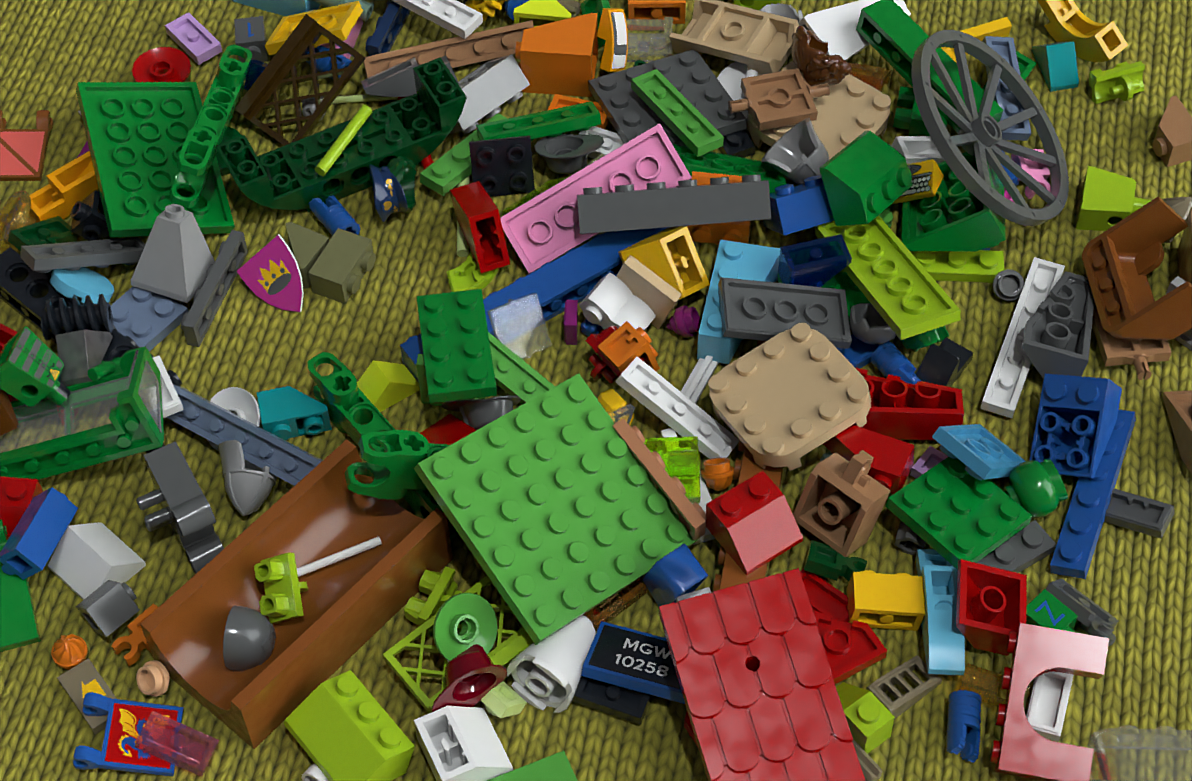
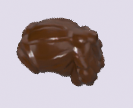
[792,26,852,86]

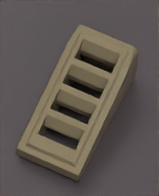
[866,655,942,720]

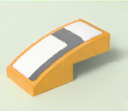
[597,8,628,72]

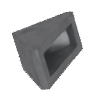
[56,330,113,386]

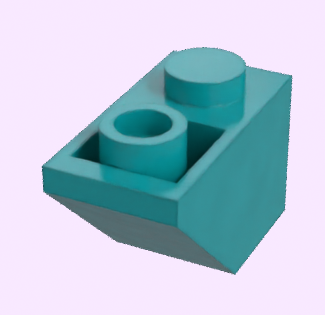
[257,386,332,440]

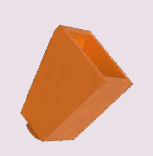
[515,13,598,97]

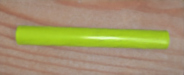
[315,105,372,176]

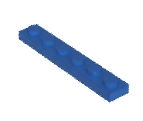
[1050,410,1136,579]

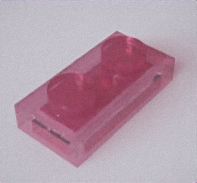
[135,711,219,777]

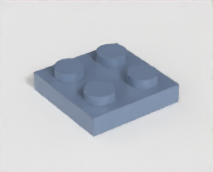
[110,286,189,352]

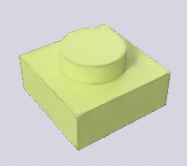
[481,681,527,718]

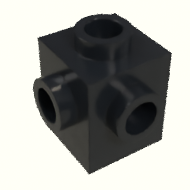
[70,190,110,241]

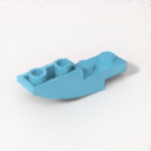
[915,549,965,675]

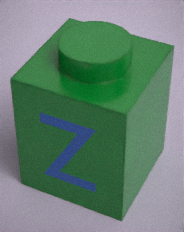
[1026,589,1078,632]

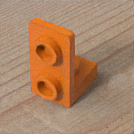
[597,321,660,373]

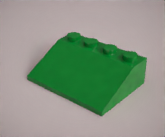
[902,152,1006,252]

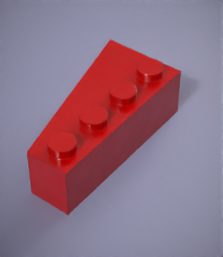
[856,368,964,440]

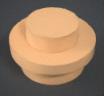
[136,660,170,697]

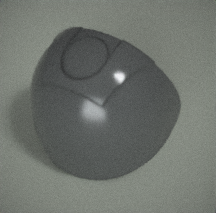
[223,605,276,670]

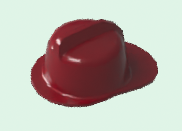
[431,644,507,712]

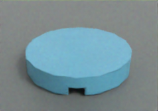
[50,267,114,304]

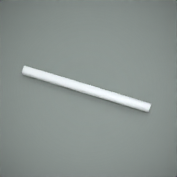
[297,536,382,577]

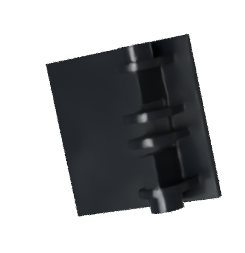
[469,136,535,197]

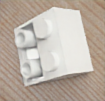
[414,706,513,781]

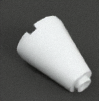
[507,615,596,713]

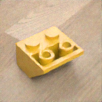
[618,226,710,299]

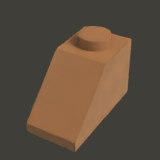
[1153,95,1192,167]

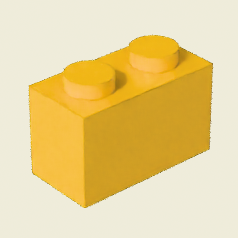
[846,570,926,631]

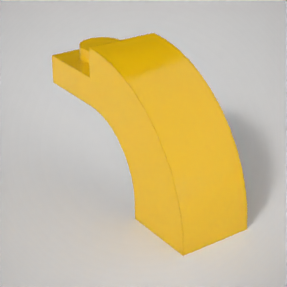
[1037,0,1128,62]

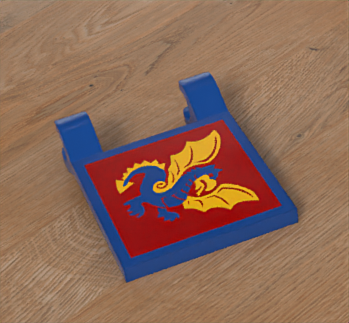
[73,692,183,777]

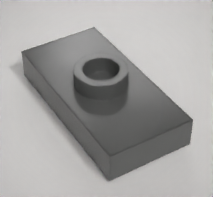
[1104,489,1175,539]

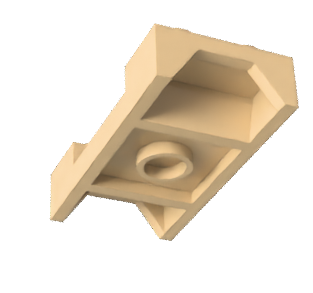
[669,0,799,75]

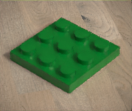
[885,457,1032,570]

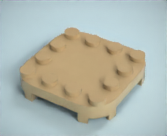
[747,61,891,160]
[708,323,872,471]

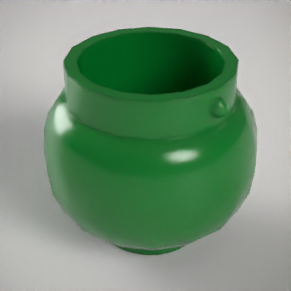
[1004,458,1068,518]

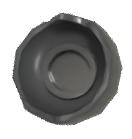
[849,303,896,345]

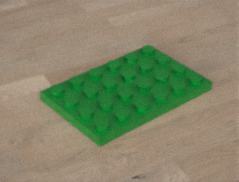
[76,82,235,237]

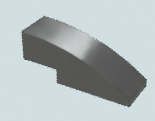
[361,56,459,97]

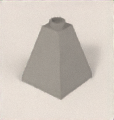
[131,204,215,303]

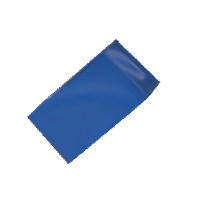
[642,543,709,606]

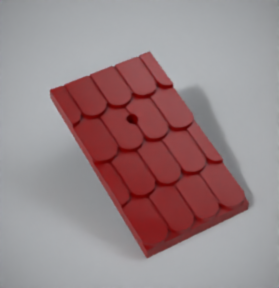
[659,568,866,781]

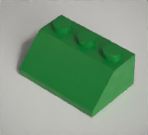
[819,131,913,226]

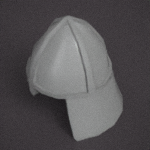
[762,117,829,185]
[218,440,277,516]

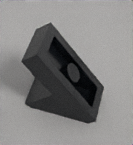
[916,337,974,387]

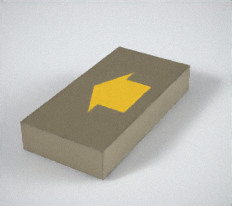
[57,658,117,734]

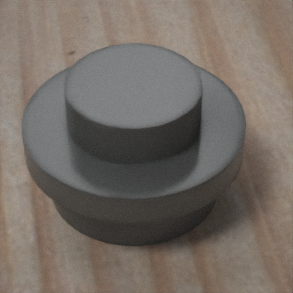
[992,269,1025,301]

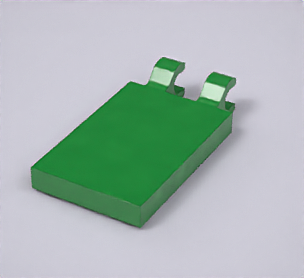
[0,519,41,652]

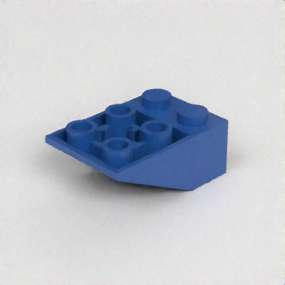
[1030,373,1122,479]

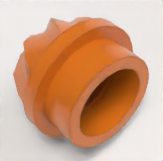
[701,457,734,491]
[51,634,88,670]

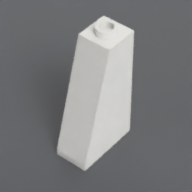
[798,0,911,61]

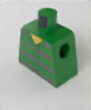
[0,326,71,406]

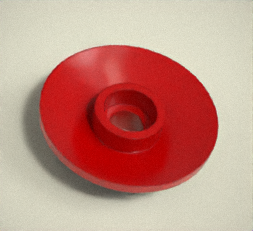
[132,47,191,82]

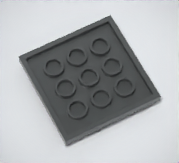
[588,50,747,147]

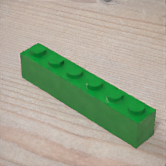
[856,0,1004,133]

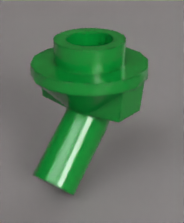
[88,357,122,381]

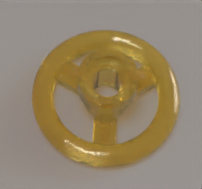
[0,191,36,248]

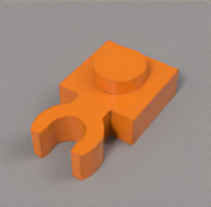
[112,603,158,666]

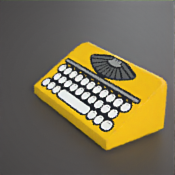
[891,159,944,205]

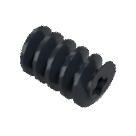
[41,294,114,341]

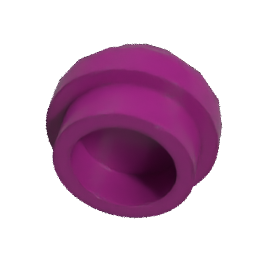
[666,305,701,338]

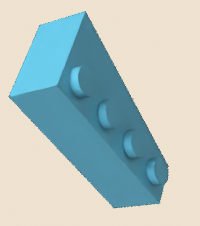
[697,239,783,364]

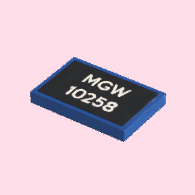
[581,621,685,704]

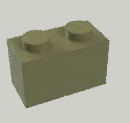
[308,228,376,304]

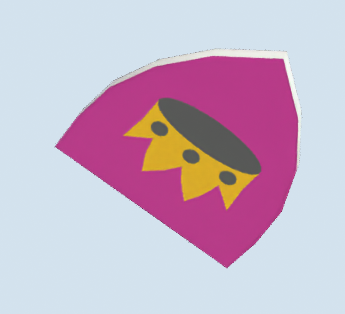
[237,234,304,312]

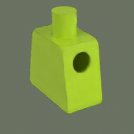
[1076,166,1152,231]

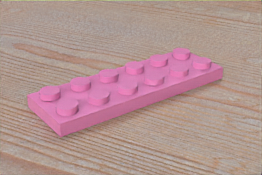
[500,123,692,274]

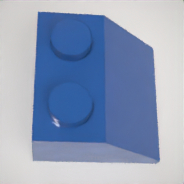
[763,175,834,235]

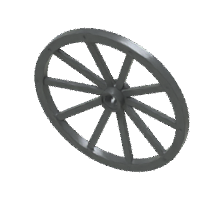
[912,30,1069,226]

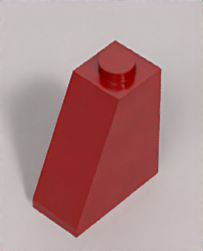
[450,181,510,273]

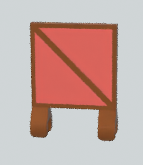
[0,110,53,181]

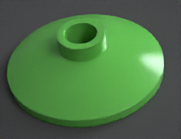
[433,593,498,662]

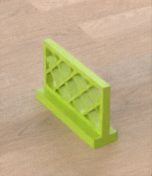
[382,576,533,714]

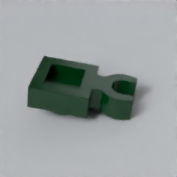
[804,540,868,581]

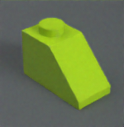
[836,682,895,754]

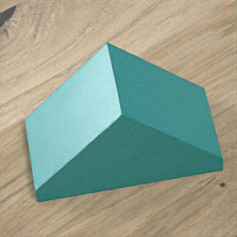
[1031,42,1079,92]

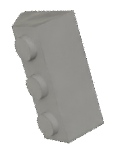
[450,54,530,134]

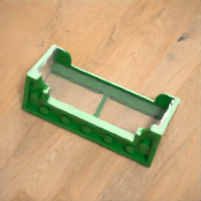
[0,346,164,480]

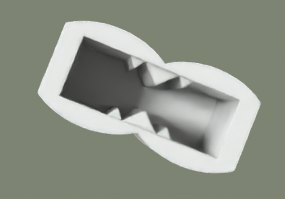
[579,273,656,330]

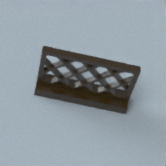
[235,14,366,146]

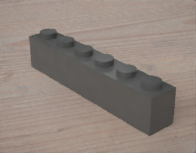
[577,174,771,234]

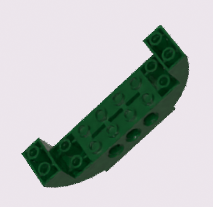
[216,57,467,212]

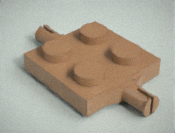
[728,68,830,131]
[1092,309,1172,380]

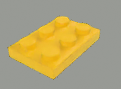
[264,1,363,55]

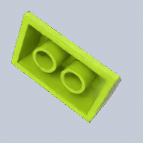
[284,670,415,781]

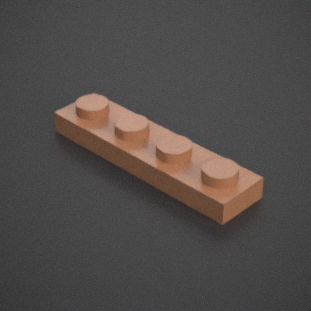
[612,418,706,541]

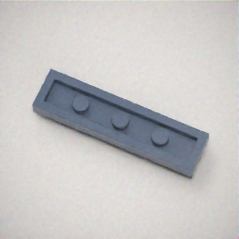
[982,36,1031,141]

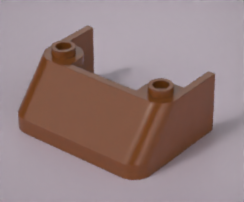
[1082,196,1192,340]

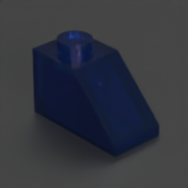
[778,234,852,287]

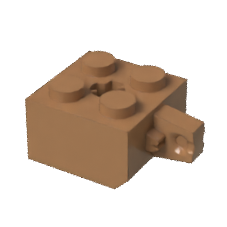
[793,450,891,557]

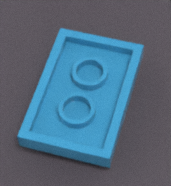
[932,424,1025,480]

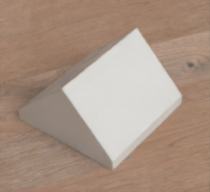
[48,522,146,600]

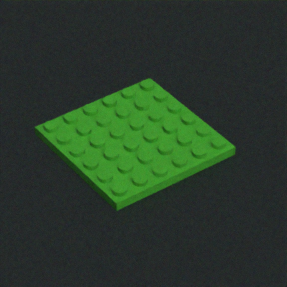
[414,373,698,645]

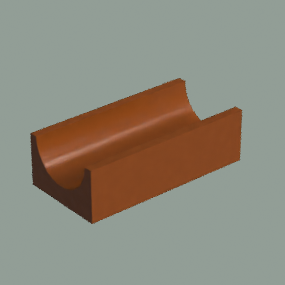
[140,439,453,749]

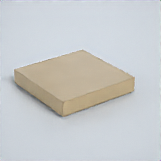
[616,255,682,329]

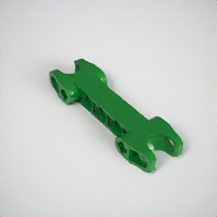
[169,44,252,208]
[308,352,459,540]
[344,430,450,500]

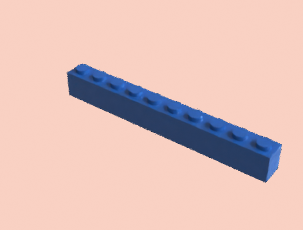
[400,227,668,383]

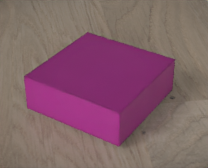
[564,300,578,345]

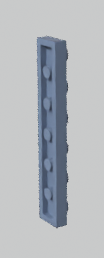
[166,385,323,486]

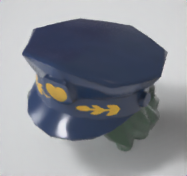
[369,156,418,222]

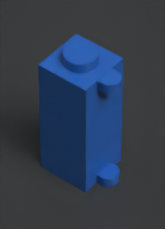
[0,487,78,580]

